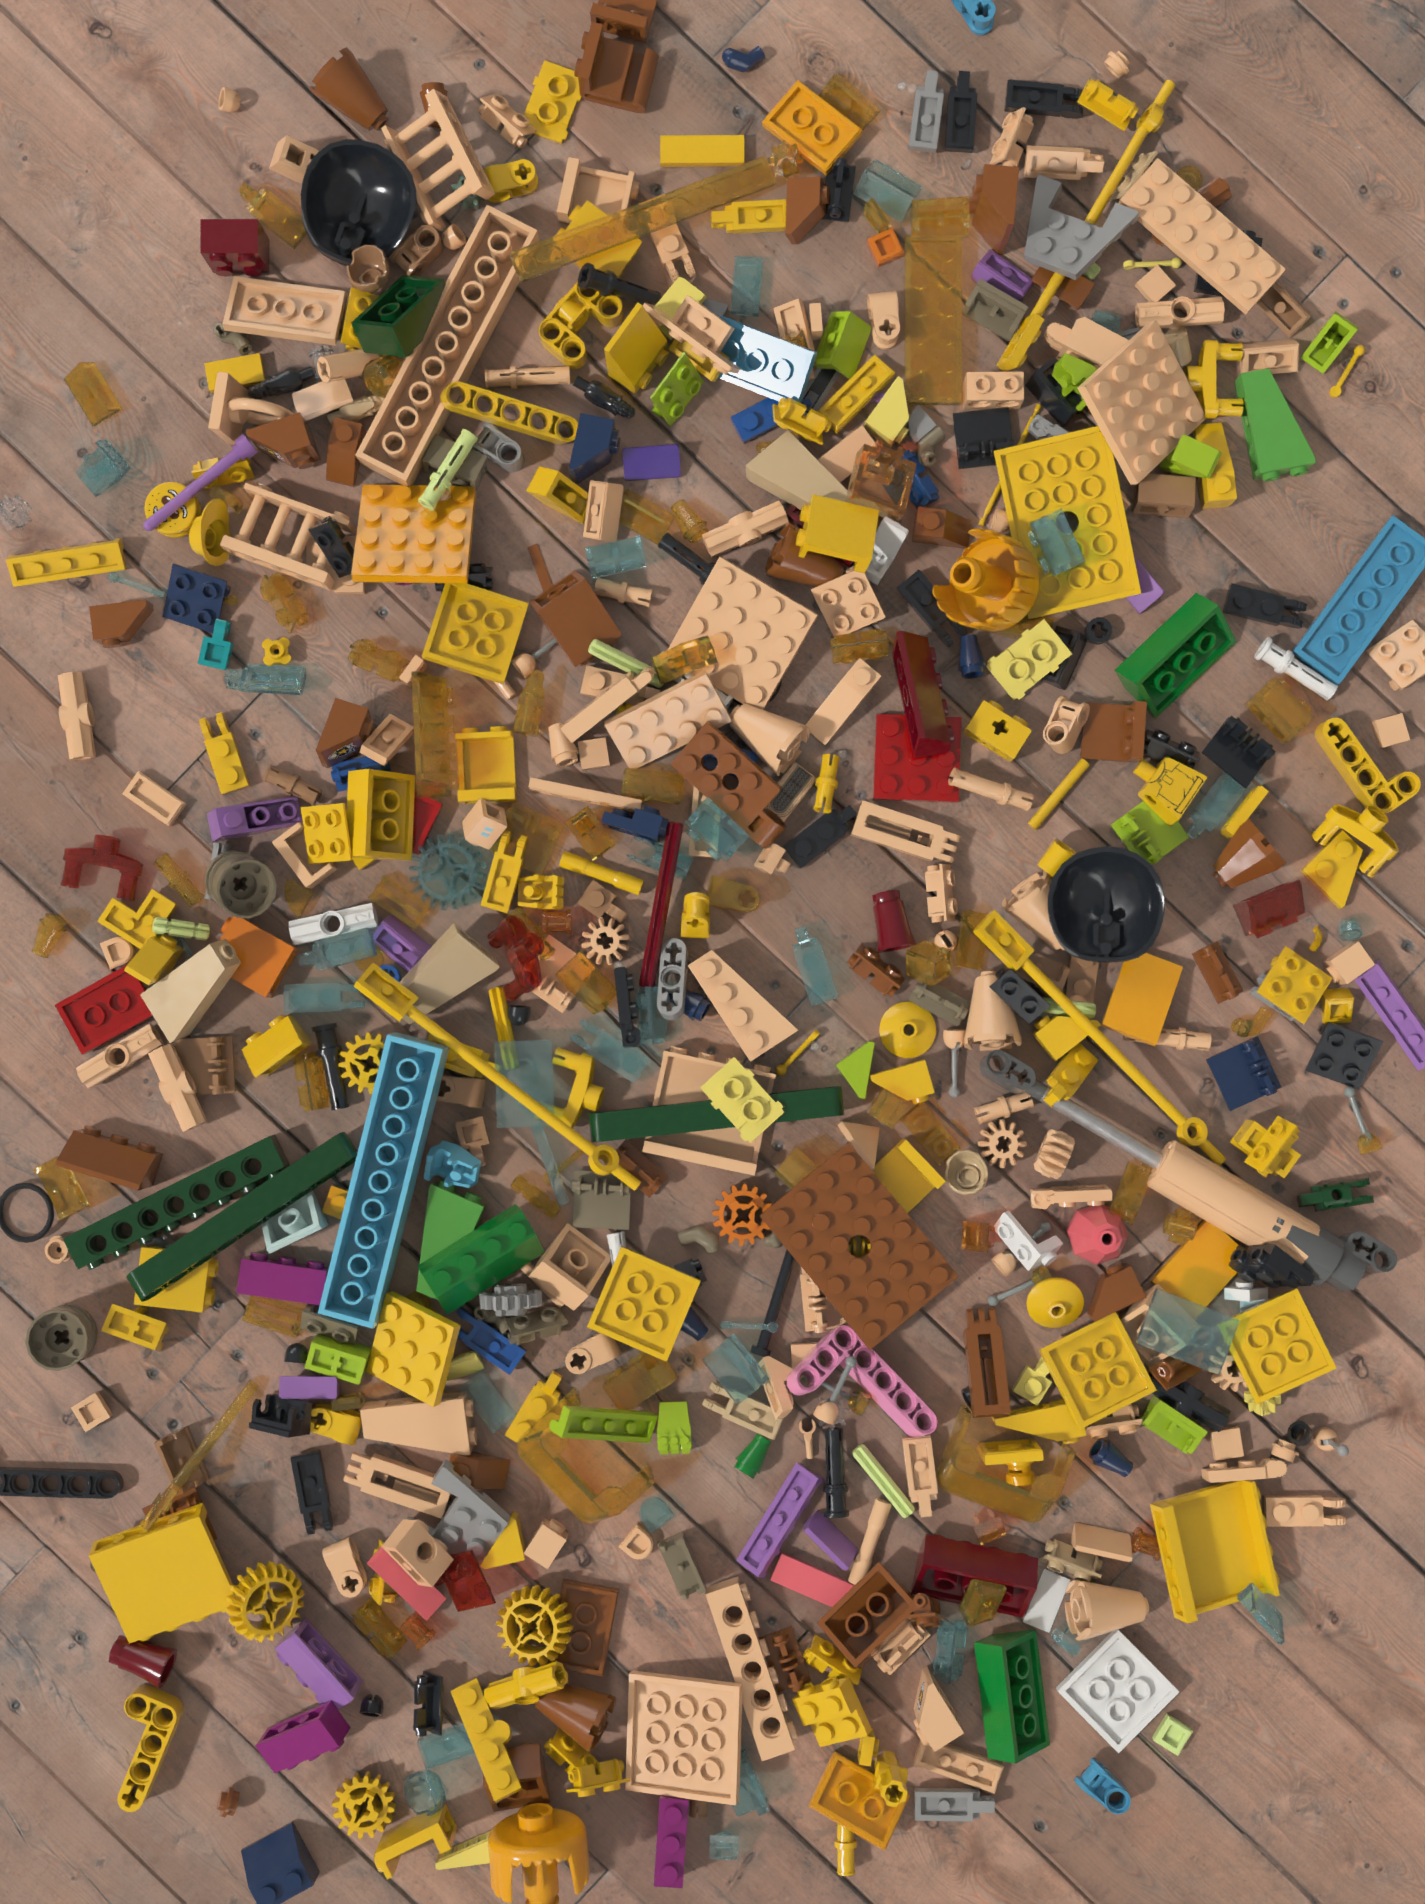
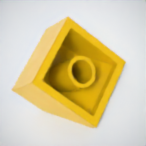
[241,1014,313,1078]

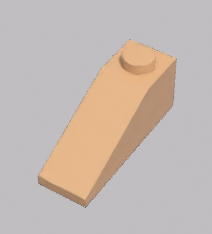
[269,135,319,183]
[806,658,881,745]

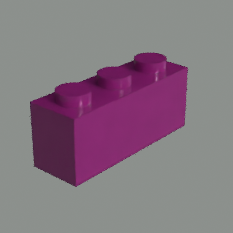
[236,1252,329,1305]
[255,1700,351,1773]
[654,1795,689,1888]

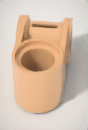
[867,291,900,350]
[1043,696,1090,754]
[565,1332,622,1374]
[322,1537,368,1598]

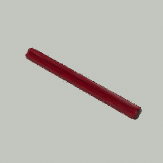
[639,821,683,989]

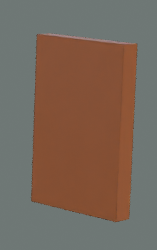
[547,1578,619,1677]

